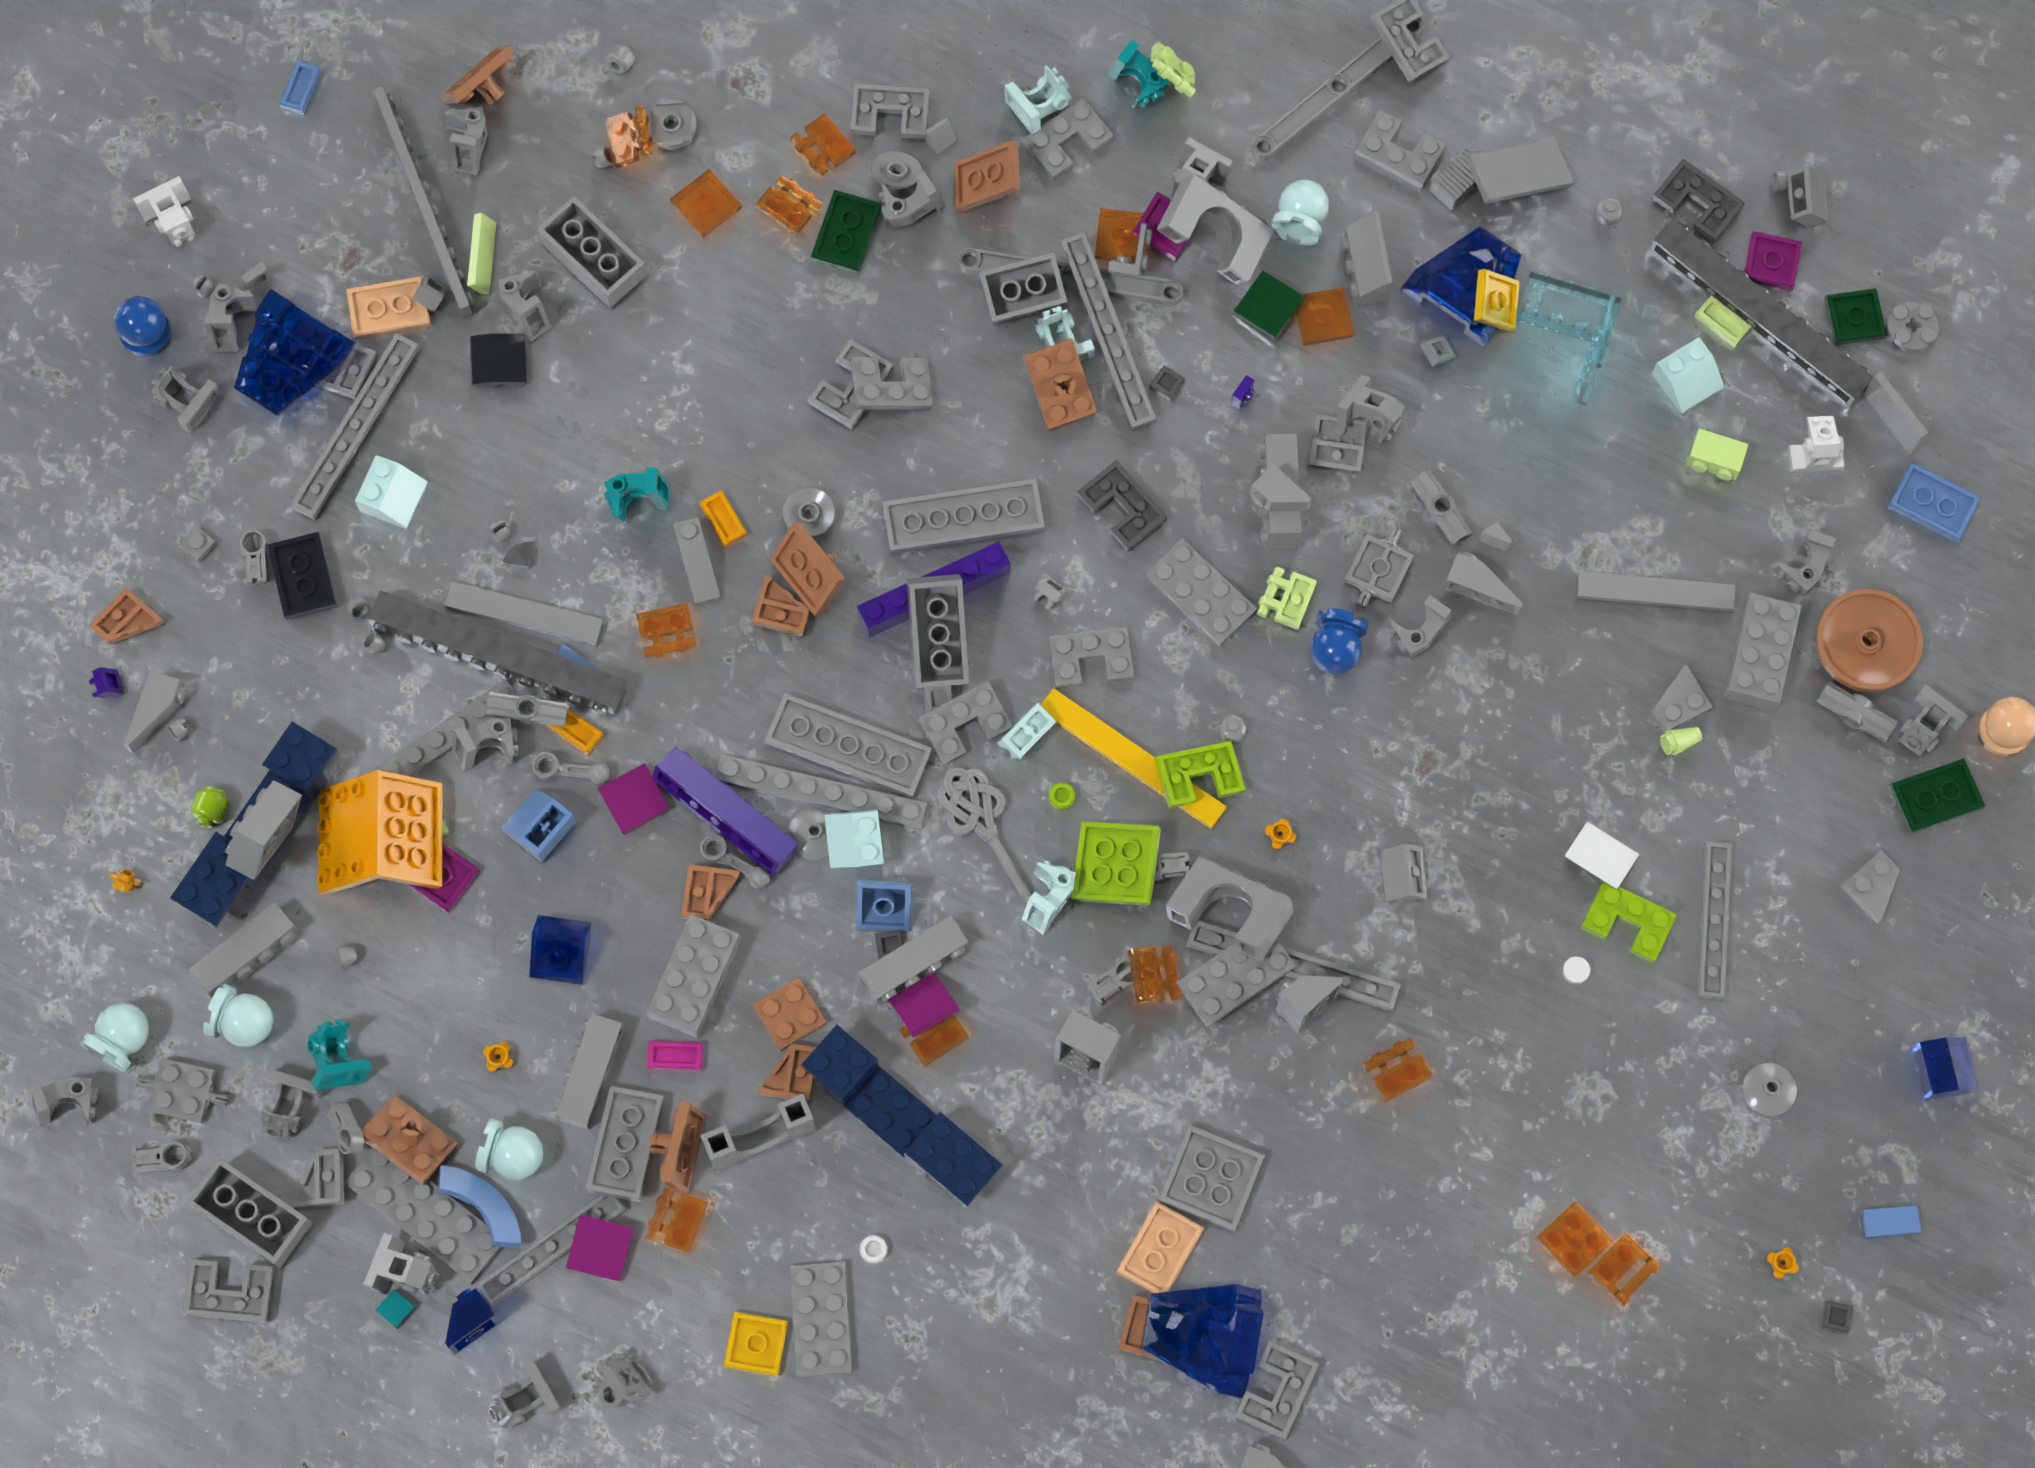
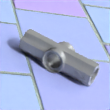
[1411,470,1473,546]
[1816,681,1898,742]
[485,692,568,727]

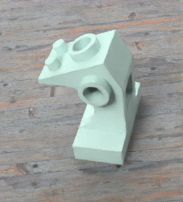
[1005,65,1072,135]
[1035,306,1095,363]
[1022,861,1076,935]

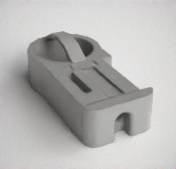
[239,529,269,585]
[1154,852,1191,882]
[1087,959,1140,1006]
[326,1102,364,1154]
[132,1141,191,1173]

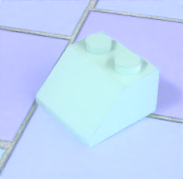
[1652,337,1724,415]
[355,455,428,529]
[824,809,884,868]

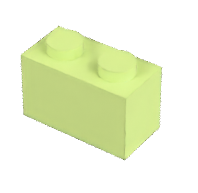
[1686,428,1749,481]

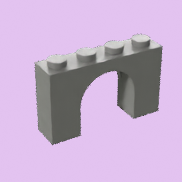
[1157,174,1274,285]
[1166,857,1294,962]
[700,1094,816,1172]

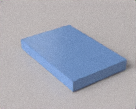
[1887,462,1981,543]

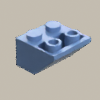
[501,789,576,863]

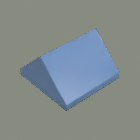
[856,880,912,931]

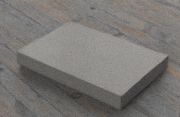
[1863,371,1928,455]

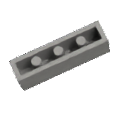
[188,902,299,998]
[859,915,968,1002]
[553,1013,624,1130]

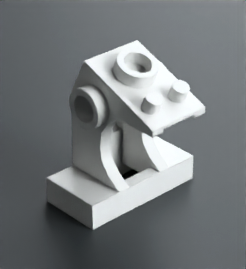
[133,176,196,247]
[1788,416,1844,473]

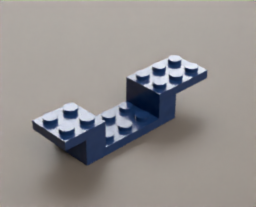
[170,721,338,928]
[801,1024,1003,1207]

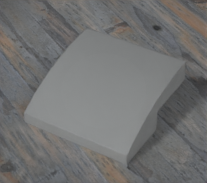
[1309,414,1367,472]

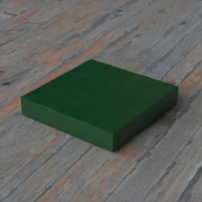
[1233,271,1305,340]
[1824,288,1887,346]

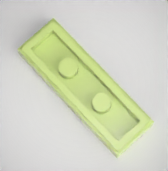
[467,213,497,295]

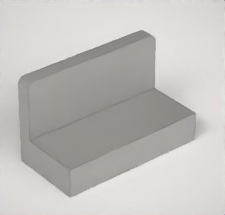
[1381,843,1427,902]

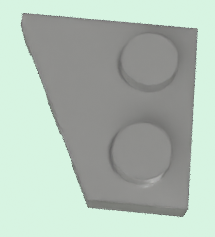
[311,344,378,399]
[1652,665,1712,732]
[1841,850,1900,924]
[291,1148,345,1210]

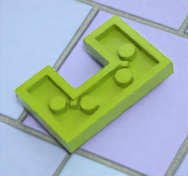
[1154,741,1246,809]
[1581,881,1677,964]

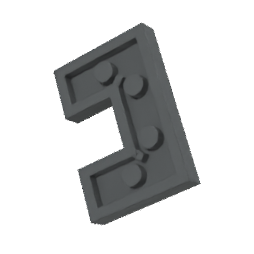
[1652,159,1745,243]
[1077,460,1167,551]

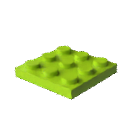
[1071,821,1161,906]

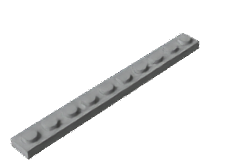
[373,86,474,319]

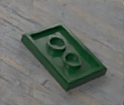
[810,190,883,275]
[1890,758,1985,834]

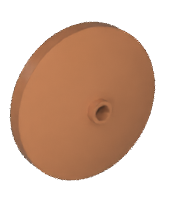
[1815,589,1923,692]

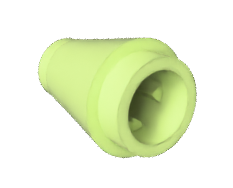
[1660,727,1702,756]

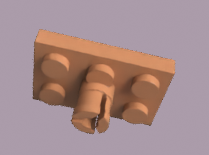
[440,45,515,105]
[954,140,1020,212]
[1022,338,1097,429]
[770,522,845,616]
[362,1095,458,1185]
[649,1101,707,1194]

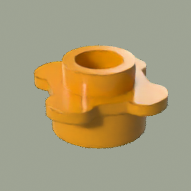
[1265,819,1296,849]
[109,869,141,892]
[483,1042,513,1072]
[1767,1247,1799,1279]

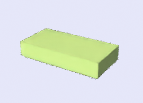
[1694,295,1752,348]

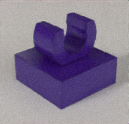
[89,667,124,698]

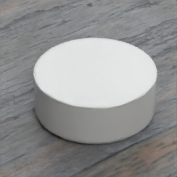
[1562,956,1590,985]
[860,1235,887,1264]

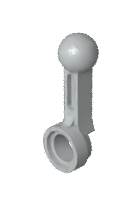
[532,752,610,784]
[700,834,770,888]

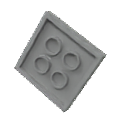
[1158,1125,1265,1232]

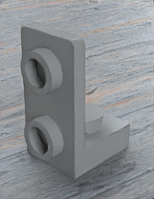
[1108,222,1153,276]

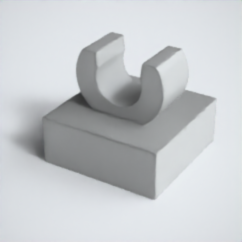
[1034,576,1068,609]

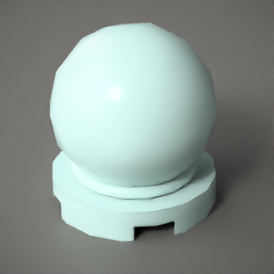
[1271,179,1329,245]
[203,984,274,1048]
[80,1002,150,1072]
[475,1118,544,1180]

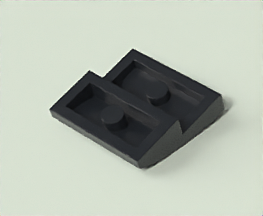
[469,334,527,388]

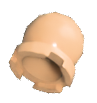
[1978,696,2035,757]

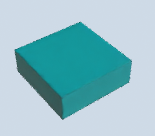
[375,1289,415,1328]

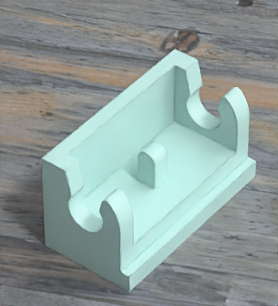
[997,703,1057,759]

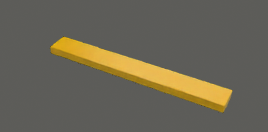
[1041,688,1227,829]

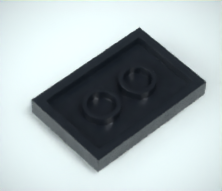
[267,532,337,620]

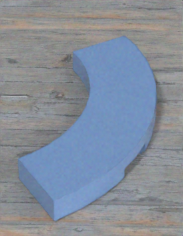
[438,1165,521,1248]

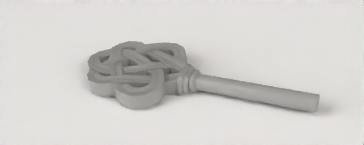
[937,767,1032,904]

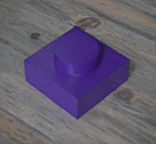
[1231,375,1256,409]

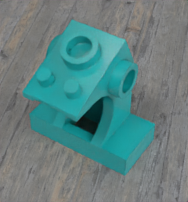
[1107,40,1169,108]
[604,468,670,523]
[307,1019,372,1090]

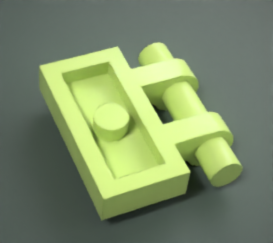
[1151,41,1196,97]
[1257,567,1317,630]

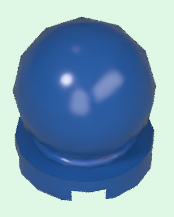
[114,295,172,357]
[1310,608,1369,675]

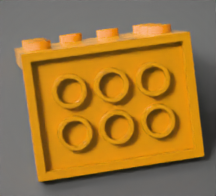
[317,770,442,895]

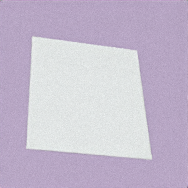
[1565,822,1639,889]

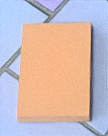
[346,276,431,340]
[1116,1201,1204,1300]

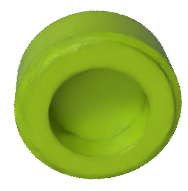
[1049,783,1075,811]

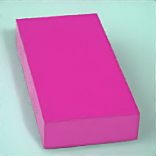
[647,1041,703,1071]

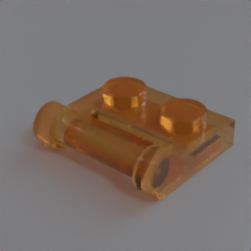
[1587,1233,1661,1307]

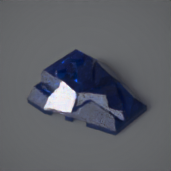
[1400,226,1522,347]
[234,289,356,416]
[1140,1284,1264,1399]

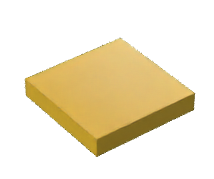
[1474,269,1519,332]
[724,1312,789,1377]

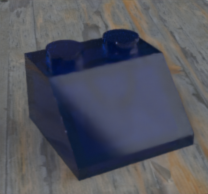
[529,915,591,985]
[1913,1037,1979,1101]
[445,1288,501,1355]

